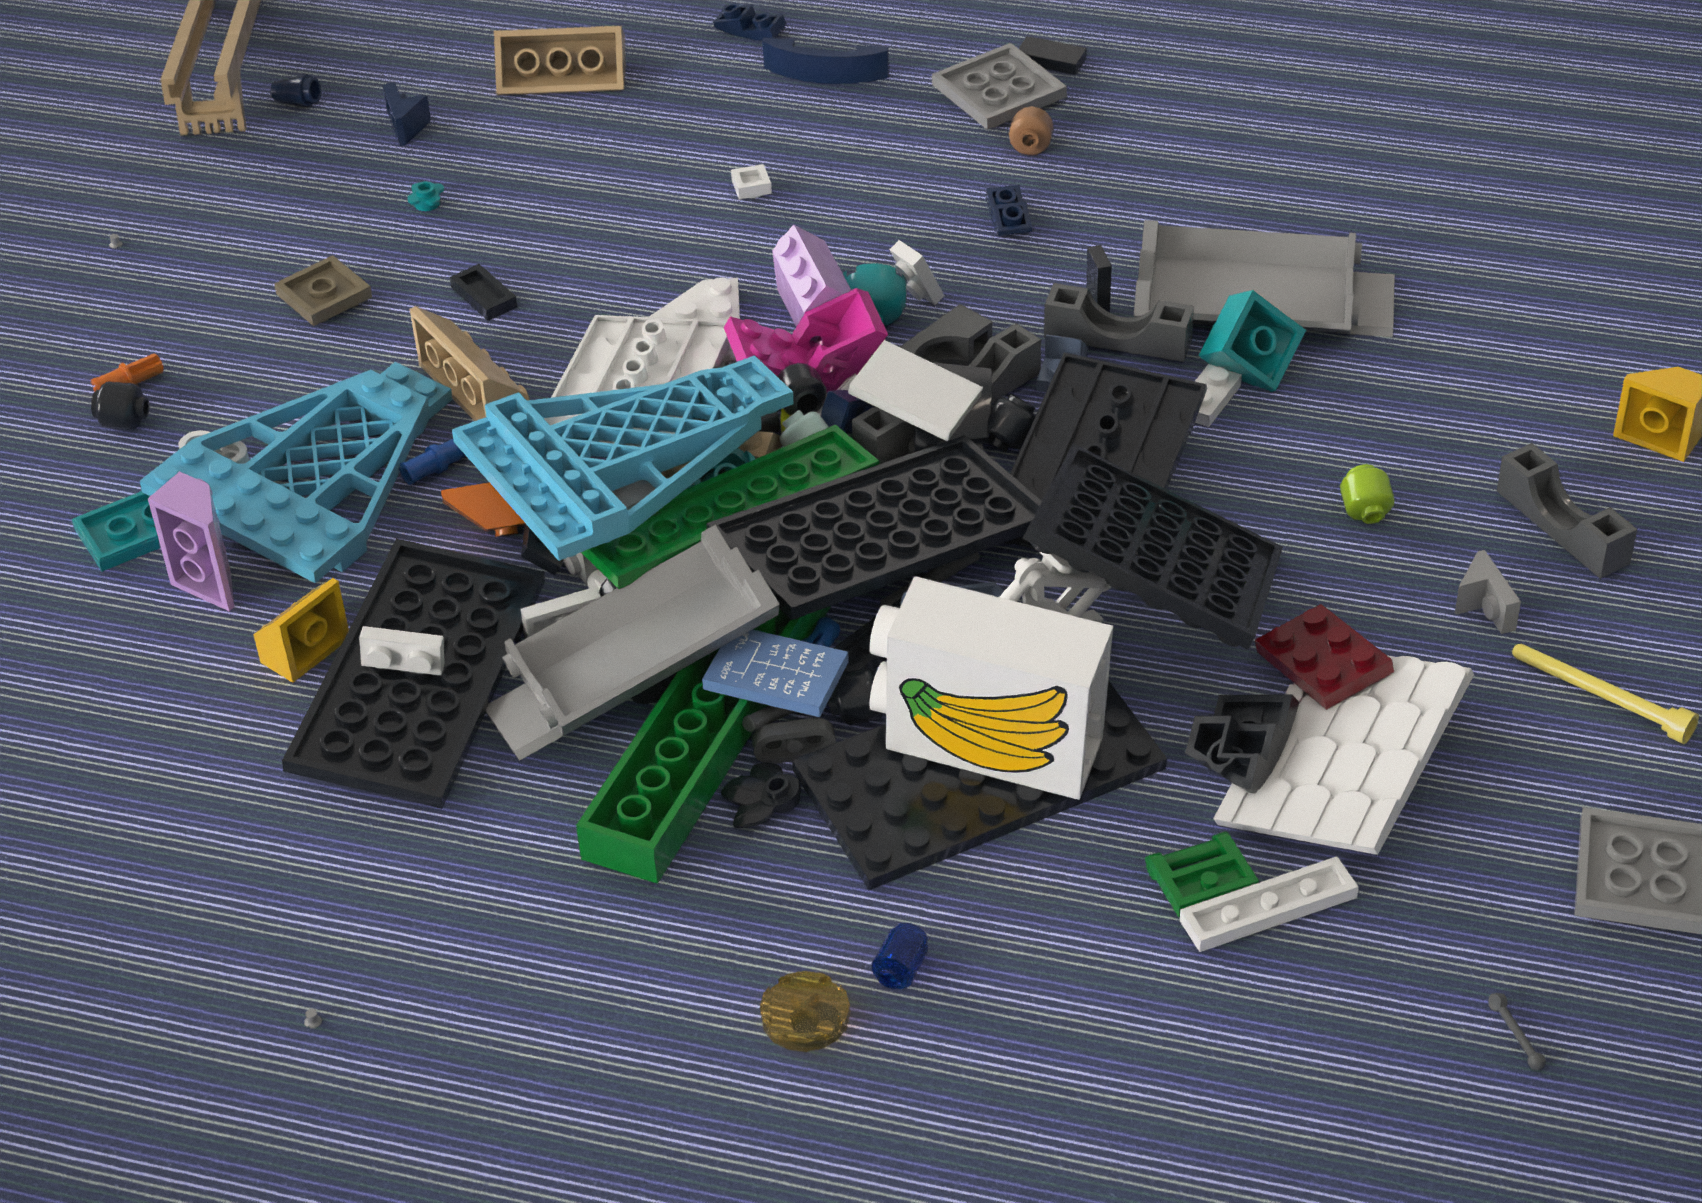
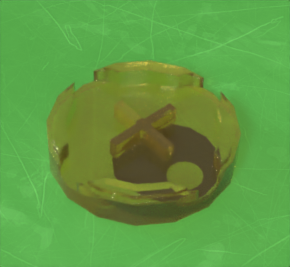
[760,971,850,1052]

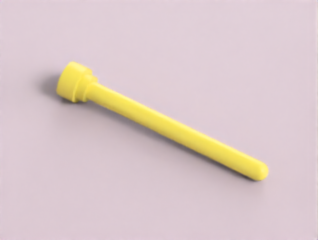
[1512,644,1699,744]

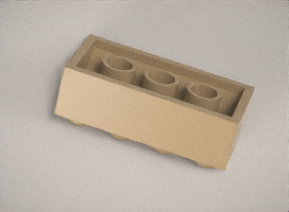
[494,26,626,95]
[410,306,530,421]

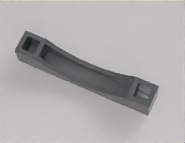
[852,323,1041,464]

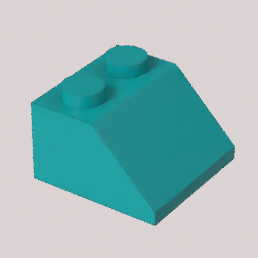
[1198,290,1306,392]

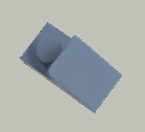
[1036,335,1088,392]

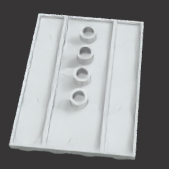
[544,315,730,447]
[1213,656,1474,855]

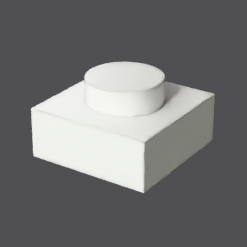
[731,164,772,200]

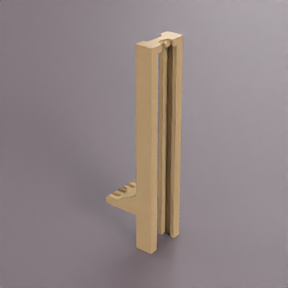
[160,0,261,136]

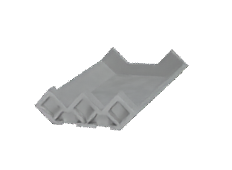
[1134,220,1395,337]
[485,525,780,761]

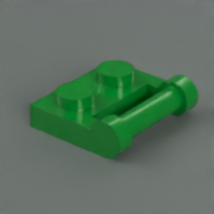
[1145,831,1259,917]

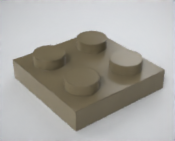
[274,255,372,326]

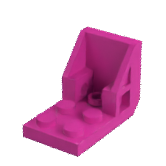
[723,288,888,393]

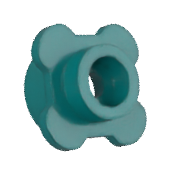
[407,181,444,211]

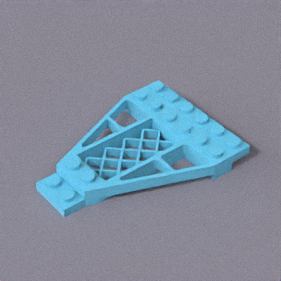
[452,355,794,561]
[140,362,452,583]

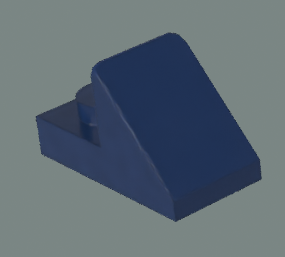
[382,82,431,146]

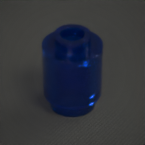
[871,922,928,989]

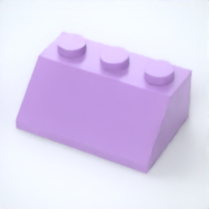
[772,225,851,342]
[148,471,234,611]

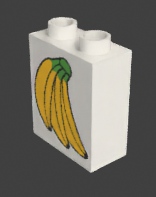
[869,576,1113,800]

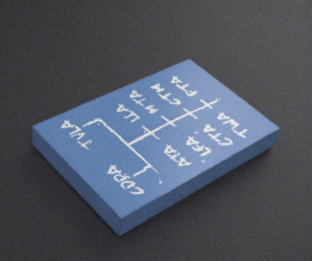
[702,629,848,717]

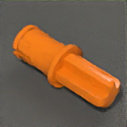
[91,354,164,392]

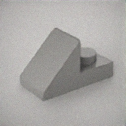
[1455,550,1521,634]

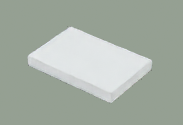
[848,340,983,442]

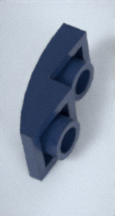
[713,3,787,41]
[986,185,1032,236]

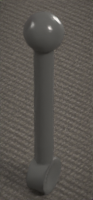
[1488,993,1546,1071]

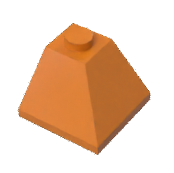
[441,482,525,537]

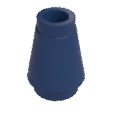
[271,74,321,106]

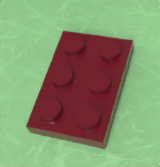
[1255,604,1394,710]

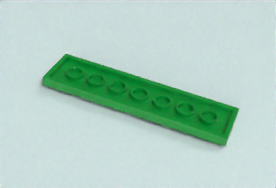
[581,424,879,589]

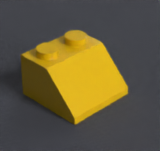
[1613,367,1702,462]
[253,578,349,683]

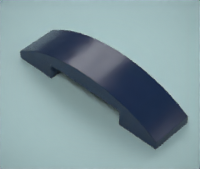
[762,37,889,84]

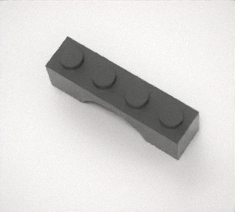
[1044,283,1194,362]
[900,304,992,366]
[1497,443,1637,579]

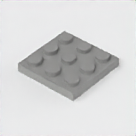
[932,43,1067,130]
[1574,807,1702,935]

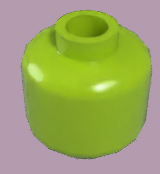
[1340,464,1394,524]

